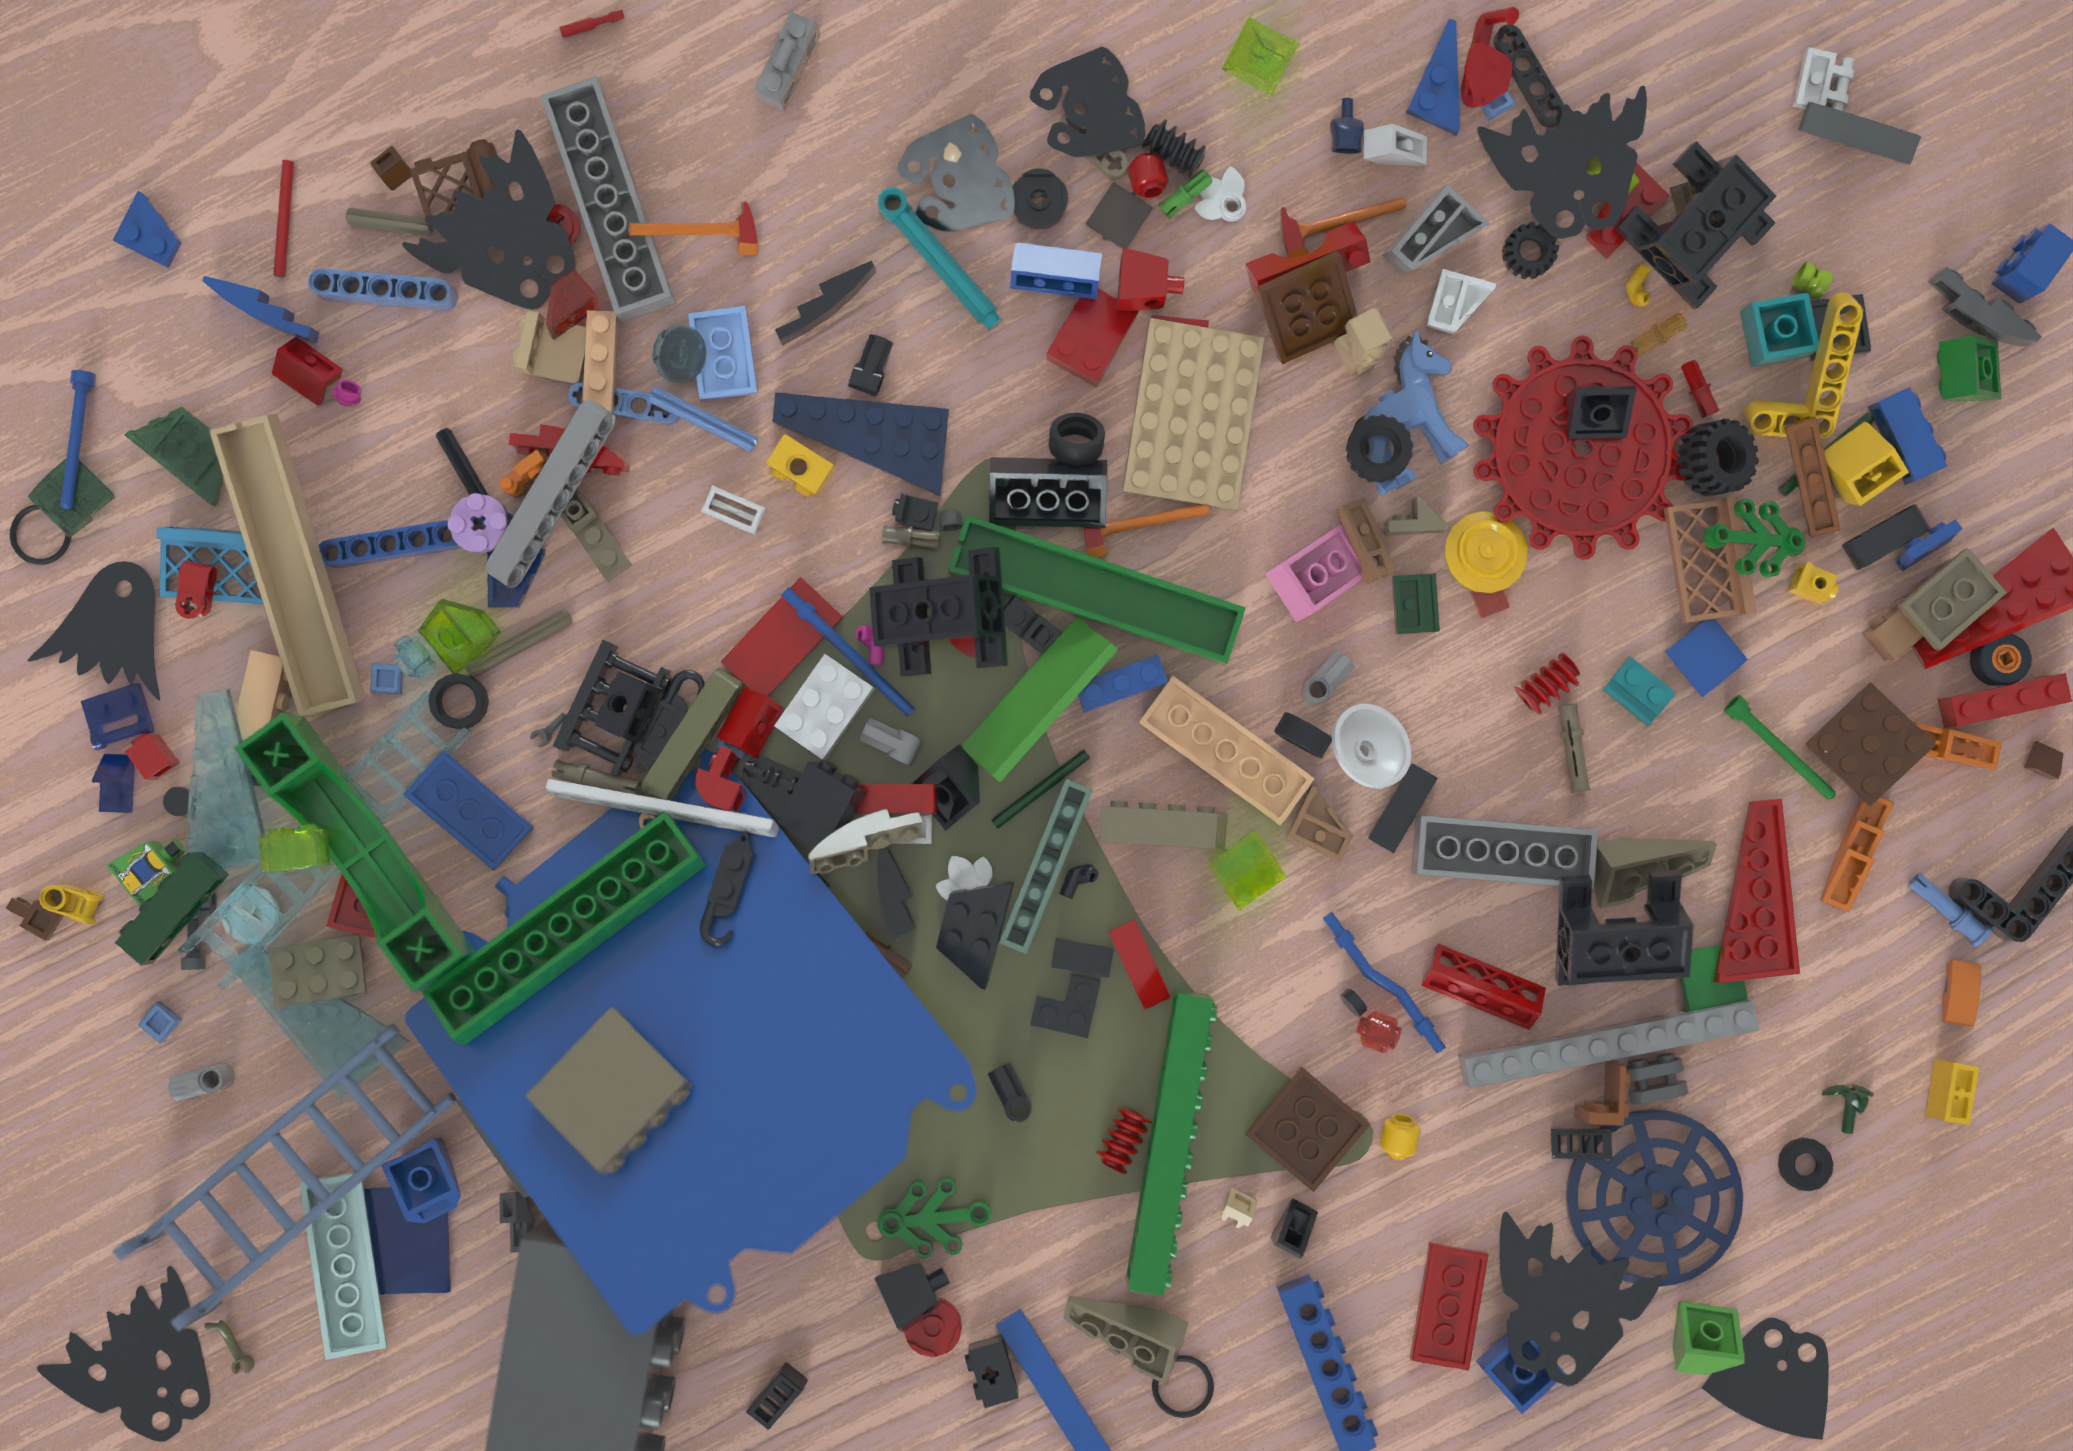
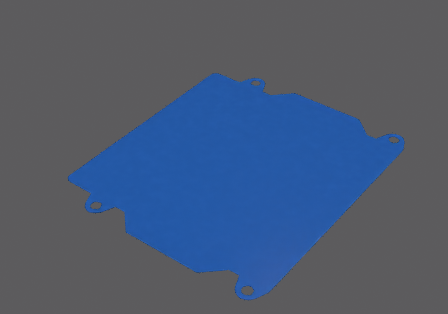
[405,748,976,1336]

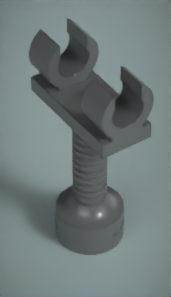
[181,893,217,970]

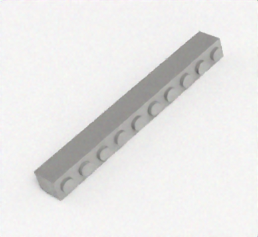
[1458,999,1760,1089]

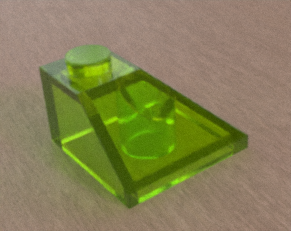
[1222,17,1300,96]
[418,599,501,674]

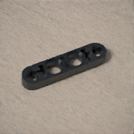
[1494,24,1564,128]

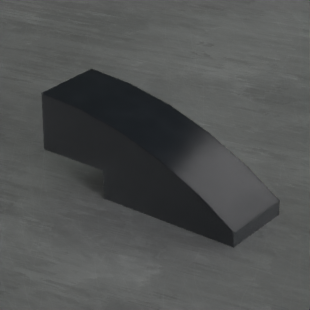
[878,846,916,939]

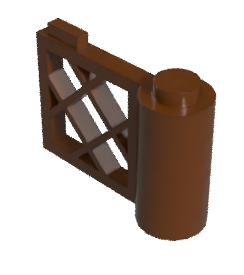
[410,139,512,226]

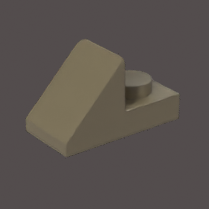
[1384,496,1448,535]

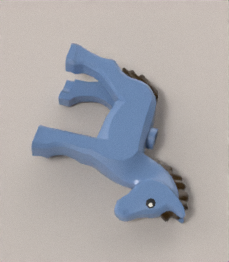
[1353,330,1470,496]

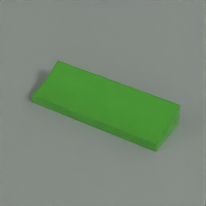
[961,617,1118,782]

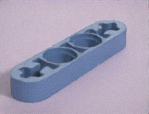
[568,382,680,425]

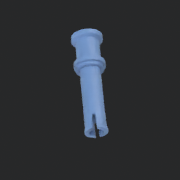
[1907,872,1993,947]

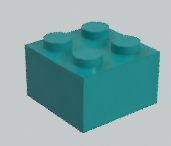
[1740,293,1819,368]

